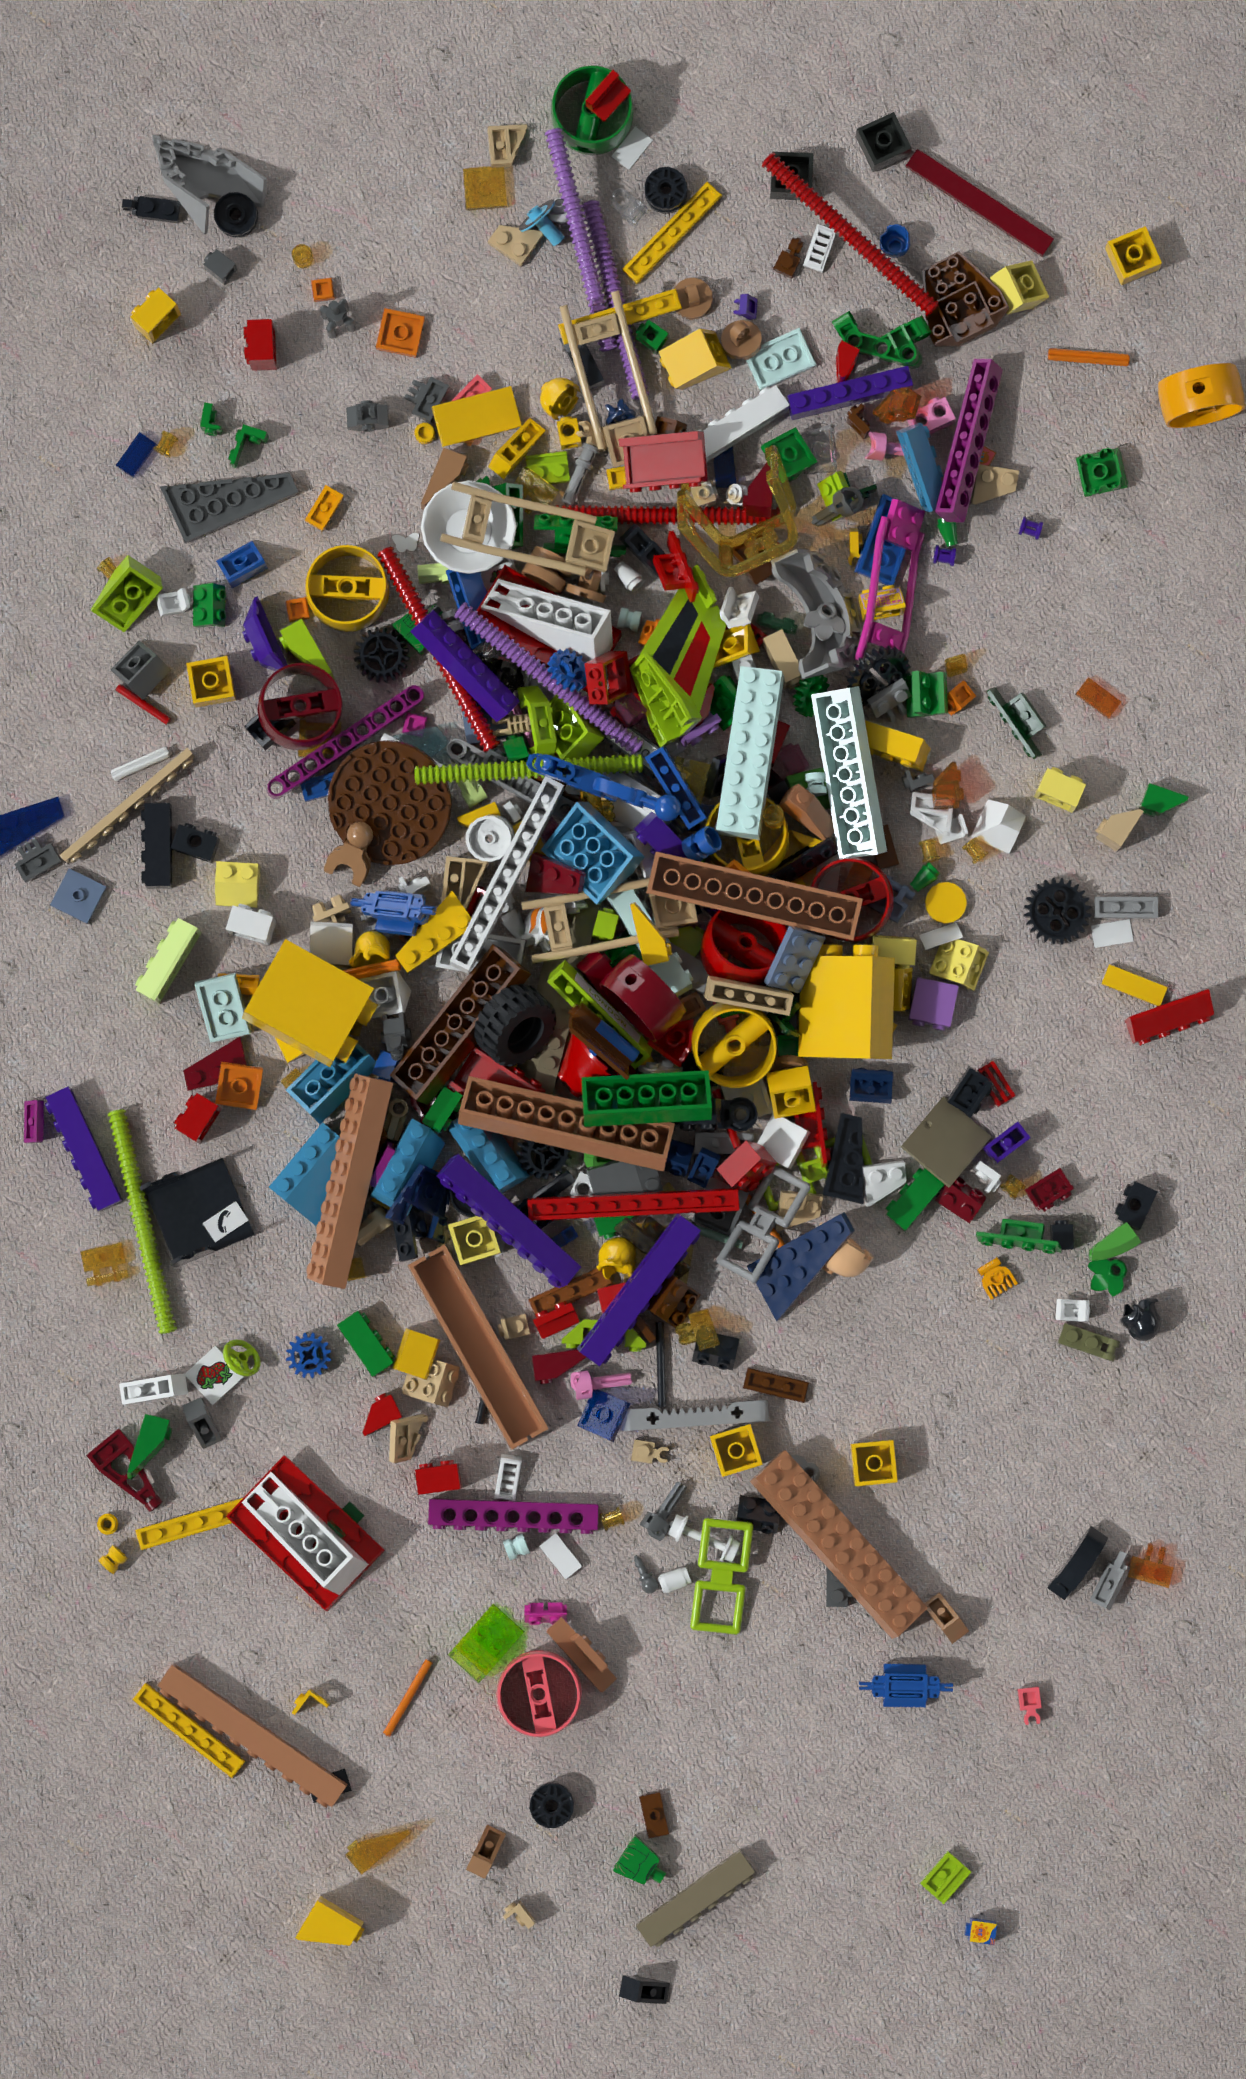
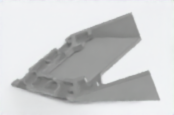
[152,135,267,235]

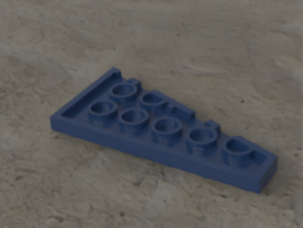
[747,1212,855,1321]

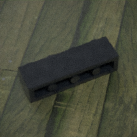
[141,803,172,889]

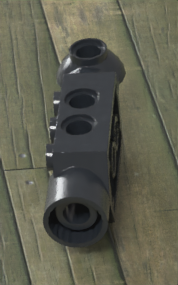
[671,1097,758,1132]

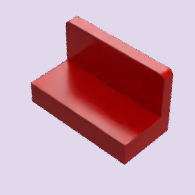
[586,70,631,121]

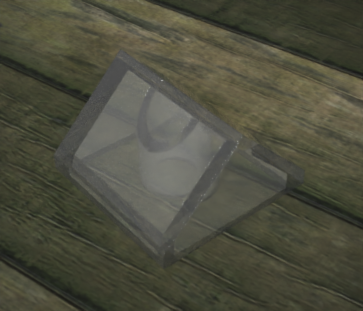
[801,424,837,474]

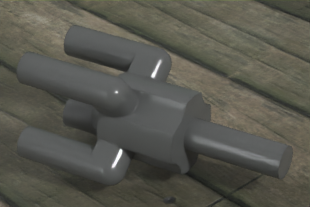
[320,298,356,339]

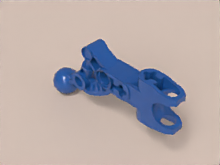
[526,753,681,821]

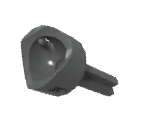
[811,487,864,527]
[640,1482,687,1541]

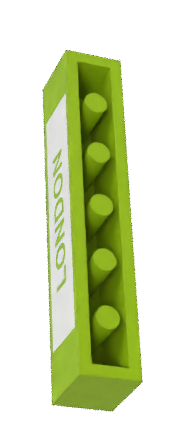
[547,960,653,1069]

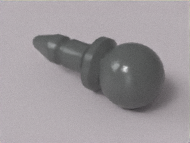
[634,1555,658,1594]

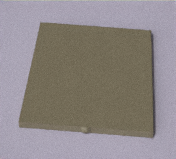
[901,1096,992,1188]

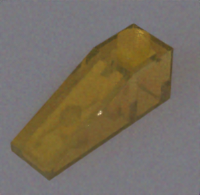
[345,1828,412,1875]

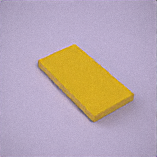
[431,386,522,447]

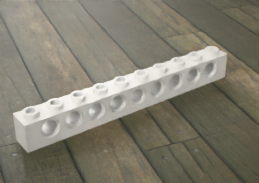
[450,777,564,974]

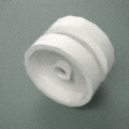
[466,814,515,862]

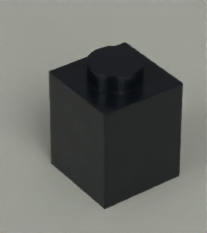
[1050,1220,1074,1250]

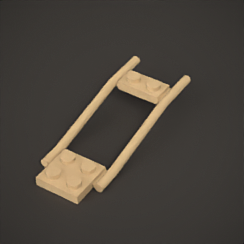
[559,290,657,467]
[440,482,615,576]
[521,878,698,963]

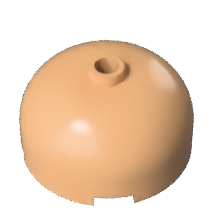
[819,1222,874,1277]

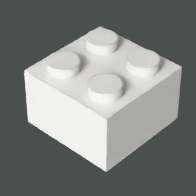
[226,904,276,945]

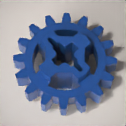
[547,649,587,692]
[286,1333,332,1378]

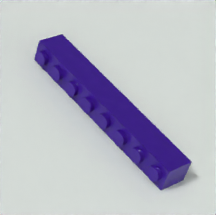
[437,1154,581,1288]
[577,1214,701,1367]

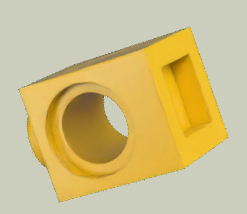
[557,416,582,450]

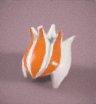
[520,907,550,953]

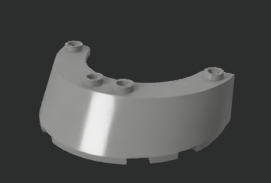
[771,549,862,679]

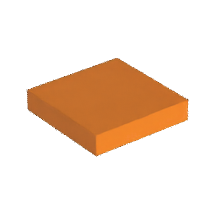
[376,308,425,358]
[215,1062,263,1110]

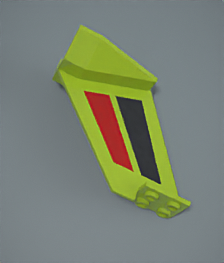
[630,565,726,747]

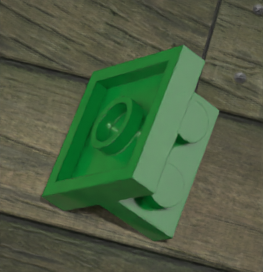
[760,427,818,483]
[906,671,948,718]
[710,675,738,731]

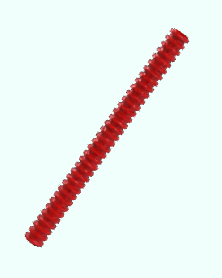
[762,152,939,316]
[556,505,780,526]
[377,546,500,752]

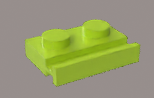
[525,451,570,487]
[817,471,854,522]
[920,1851,971,1904]

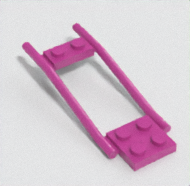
[855,499,925,661]

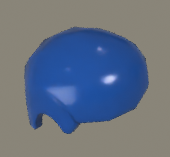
[880,224,910,258]

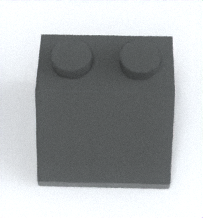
[111,640,171,700]
[692,1177,749,1236]

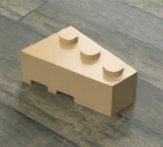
[441,856,489,911]

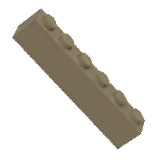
[636,1849,755,1947]

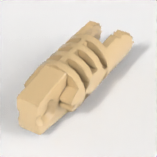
[492,713,532,736]

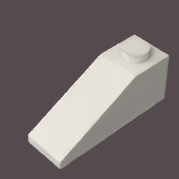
[119,1373,188,1405]

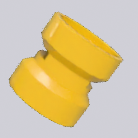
[98,1545,128,1574]

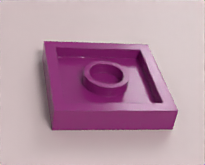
[370,1138,395,1187]

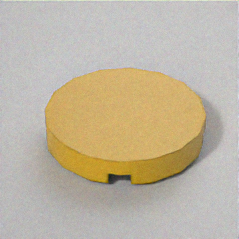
[925,882,967,924]

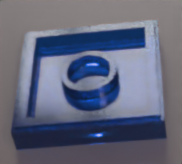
[577,1389,631,1442]

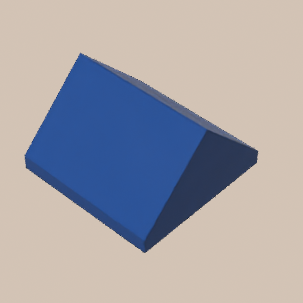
[216,541,268,589]

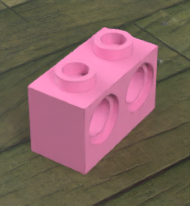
[906,397,956,435]

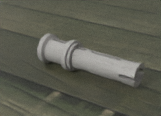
[561,443,600,506]

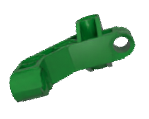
[832,311,932,369]

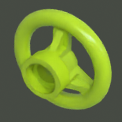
[223,1339,261,1376]

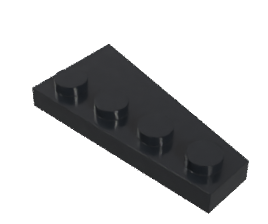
[822,1113,864,1205]

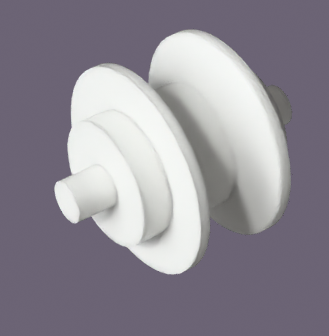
[726,484,748,506]

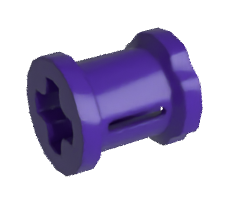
[1018,516,1044,540]
[933,545,956,566]

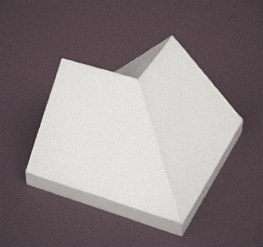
[971,799,1026,854]
[360,971,411,1019]

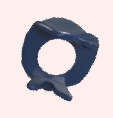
[605,399,636,425]

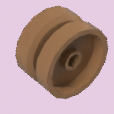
[522,546,572,594]

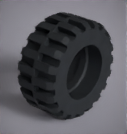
[474,984,556,1066]

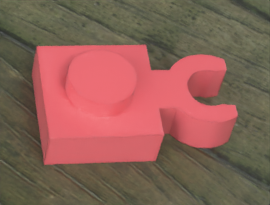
[1017,1686,1042,1725]

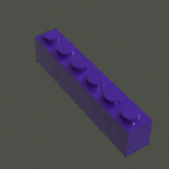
[787,366,913,420]
[410,610,520,722]
[634,811,718,917]
[45,1086,123,1212]

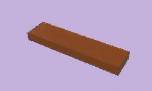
[528,1268,613,1314]

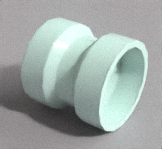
[617,607,642,632]
[805,772,827,797]
[503,1533,530,1560]

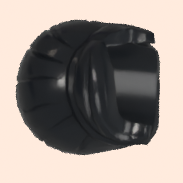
[1120,1298,1161,1341]

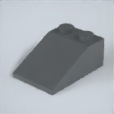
[586,1160,664,1195]

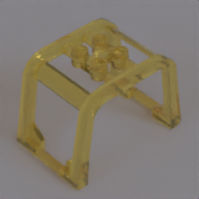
[676,445,798,577]

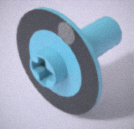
[519,199,564,246]

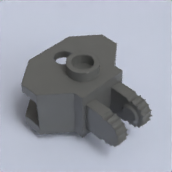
[346,400,389,432]
[381,1012,412,1061]

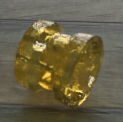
[292,244,313,269]
[999,1174,1026,1200]

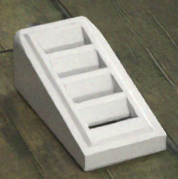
[803,224,836,273]
[494,1454,522,1501]

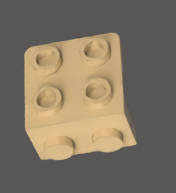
[402,1360,460,1408]

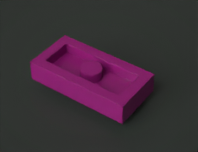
[24,1100,44,1143]

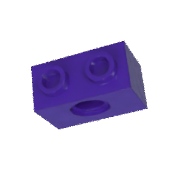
[983,1121,1031,1165]

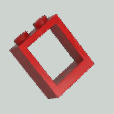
[584,651,632,705]

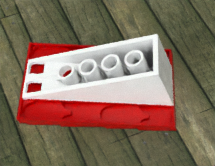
[476,565,622,693]
[226,1455,385,1611]

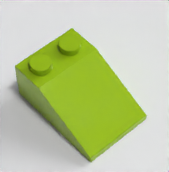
[91,555,163,633]
[279,619,335,680]
[549,694,604,760]

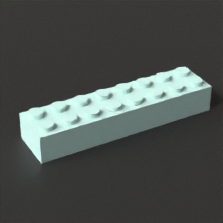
[716,666,784,840]
[811,686,887,859]

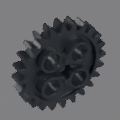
[847,645,911,708]
[1023,878,1092,946]

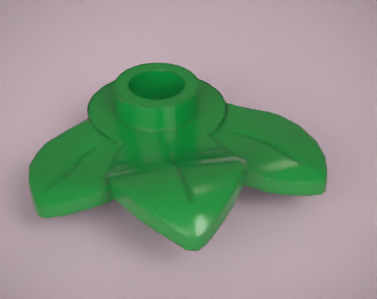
[1088,1259,1127,1297]

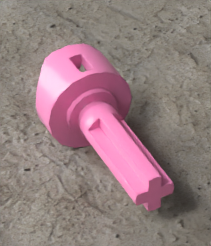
[865,431,904,461]
[570,1370,632,1400]

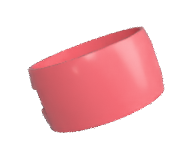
[496,1650,582,1737]

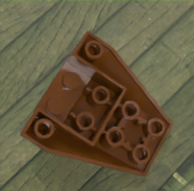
[922,251,1009,347]

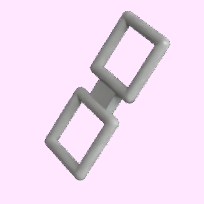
[717,1166,811,1283]

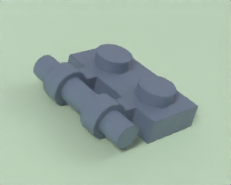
[866,875,915,924]

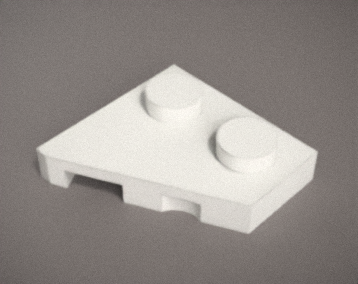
[910,792,954,836]
[862,1160,906,1207]

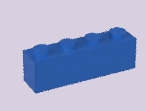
[446,570,491,650]
[644,746,708,829]

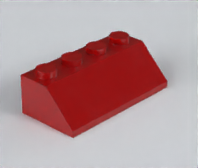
[1125,989,1214,1046]

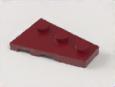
[525,852,586,894]
[183,1037,247,1091]

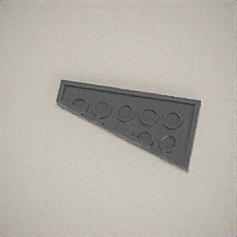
[160,473,299,544]

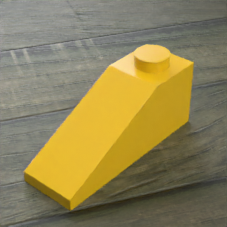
[488,418,546,479]
[630,902,673,966]

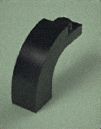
[1047,1526,1108,1600]

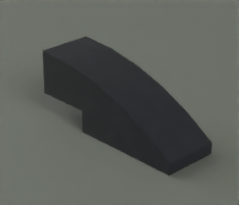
[559,338,604,390]
[619,524,666,579]

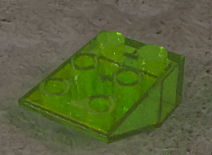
[448,1604,524,1683]

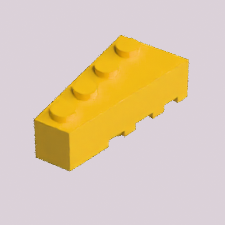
[865,720,931,772]

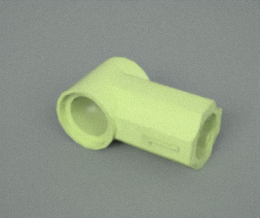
[417,563,450,584]
[457,780,488,808]

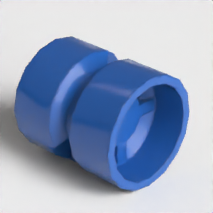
[682,826,722,861]

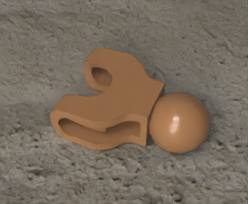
[324,822,373,887]

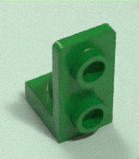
[228,424,269,468]

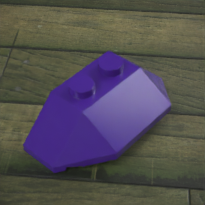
[242,596,291,677]

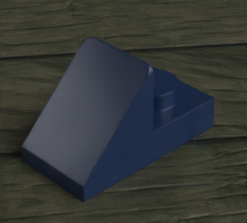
[687,1147,721,1188]

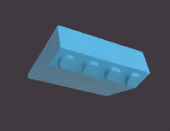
[541,802,645,905]
[269,1122,340,1227]

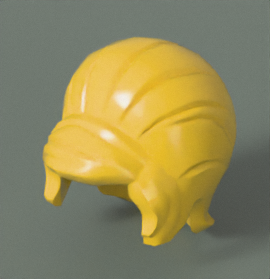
[348,931,390,968]
[596,1237,636,1280]

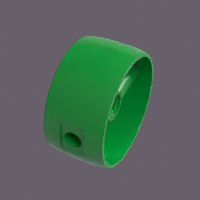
[551,65,633,155]

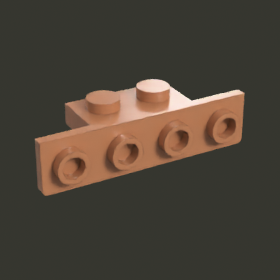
[546,1617,617,1692]

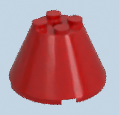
[558,1034,641,1098]

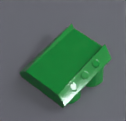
[1076,448,1128,497]

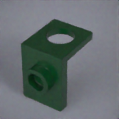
[843,472,877,499]
[327,1501,365,1538]

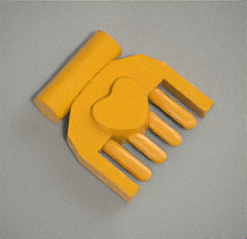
[977,1257,1018,1300]

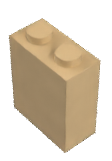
[762,629,803,690]

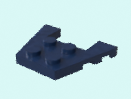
[385,1164,451,1244]

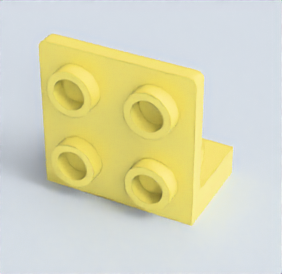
[929,939,989,991]

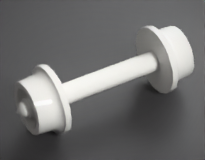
[668,1514,740,1562]

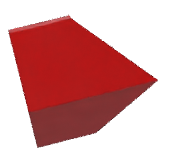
[647,1019,694,1067]

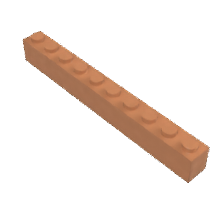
[157,1664,348,1808]

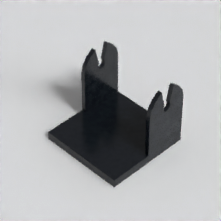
[140,1158,255,1267]

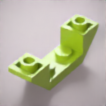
[517,685,557,762]
[561,1319,646,1352]

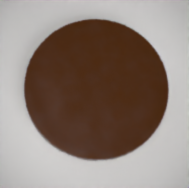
[327,740,452,865]

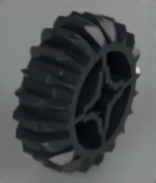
[354,627,410,683]
[516,1139,573,1179]

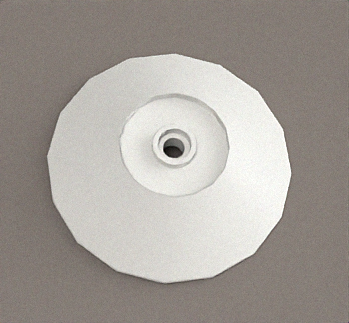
[421,480,517,574]

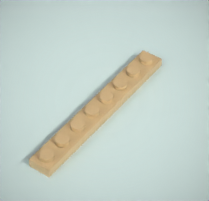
[60,748,195,864]

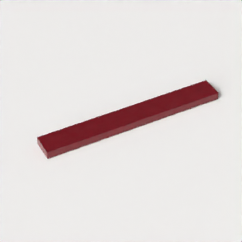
[906,149,1054,257]

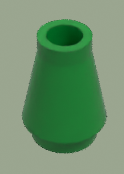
[937,518,958,547]
[910,862,940,892]

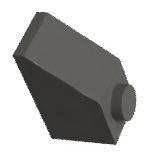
[182,1397,222,1449]

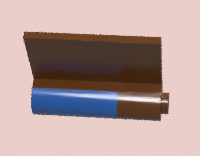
[568,1003,640,1080]

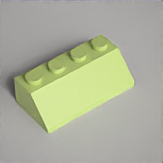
[135,918,202,1004]

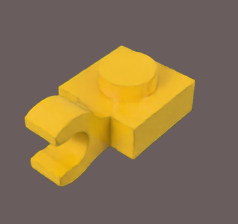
[848,528,862,565]

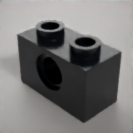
[171,823,220,863]
[1114,1181,1158,1230]

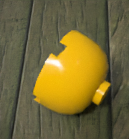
[540,377,580,420]

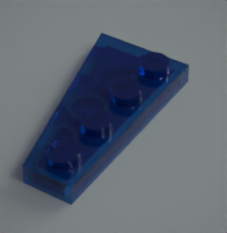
[0,797,65,856]

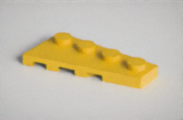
[396,891,472,973]

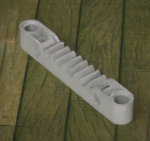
[446,738,575,821]
[621,1400,769,1431]

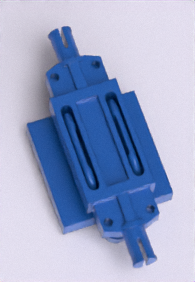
[350,891,436,936]
[859,1663,953,1708]

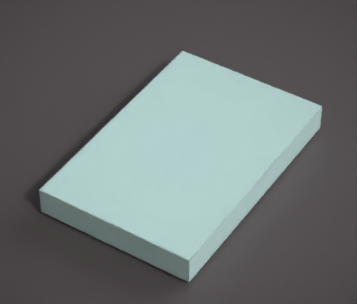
[746,328,817,391]
[194,973,251,1043]

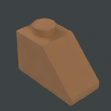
[924,1592,969,1644]
[466,1825,506,1879]

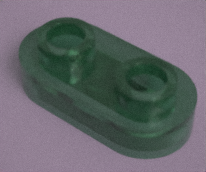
[756,611,798,635]

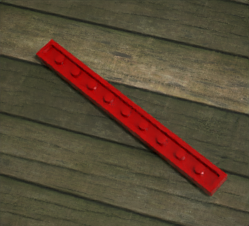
[527,1188,740,1221]

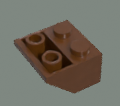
[647,1275,701,1330]

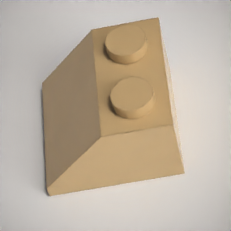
[1096,809,1144,852]

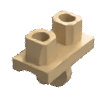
[312,894,351,923]

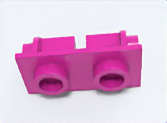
[524,1602,567,1625]

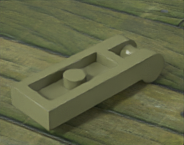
[1058,1323,1120,1362]

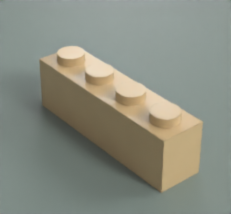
[704,976,794,1016]

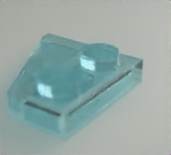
[392,726,449,758]

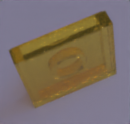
[463,166,507,211]

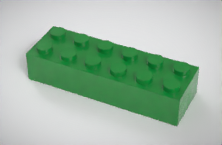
[582,1070,712,1127]

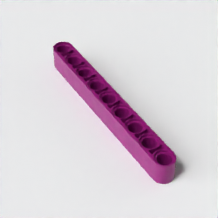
[267,685,424,799]

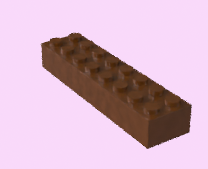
[390,944,531,1105]

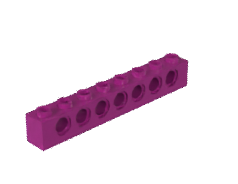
[935,359,1003,522]
[428,1499,599,1534]

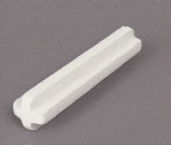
[111,747,170,781]

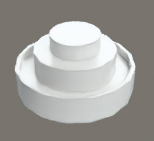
[546,198,568,223]

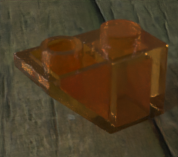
[872,387,922,424]
[931,762,964,809]

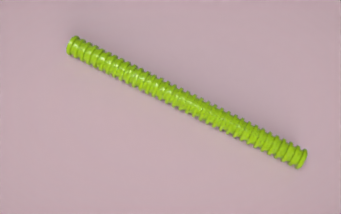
[414,754,643,785]
[107,1109,177,1334]

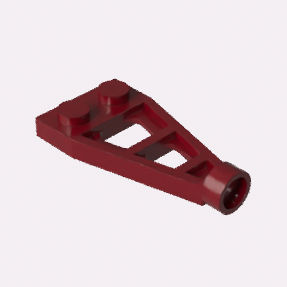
[86,1428,163,1512]

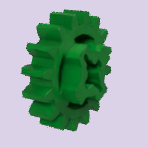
[793,675,830,717]

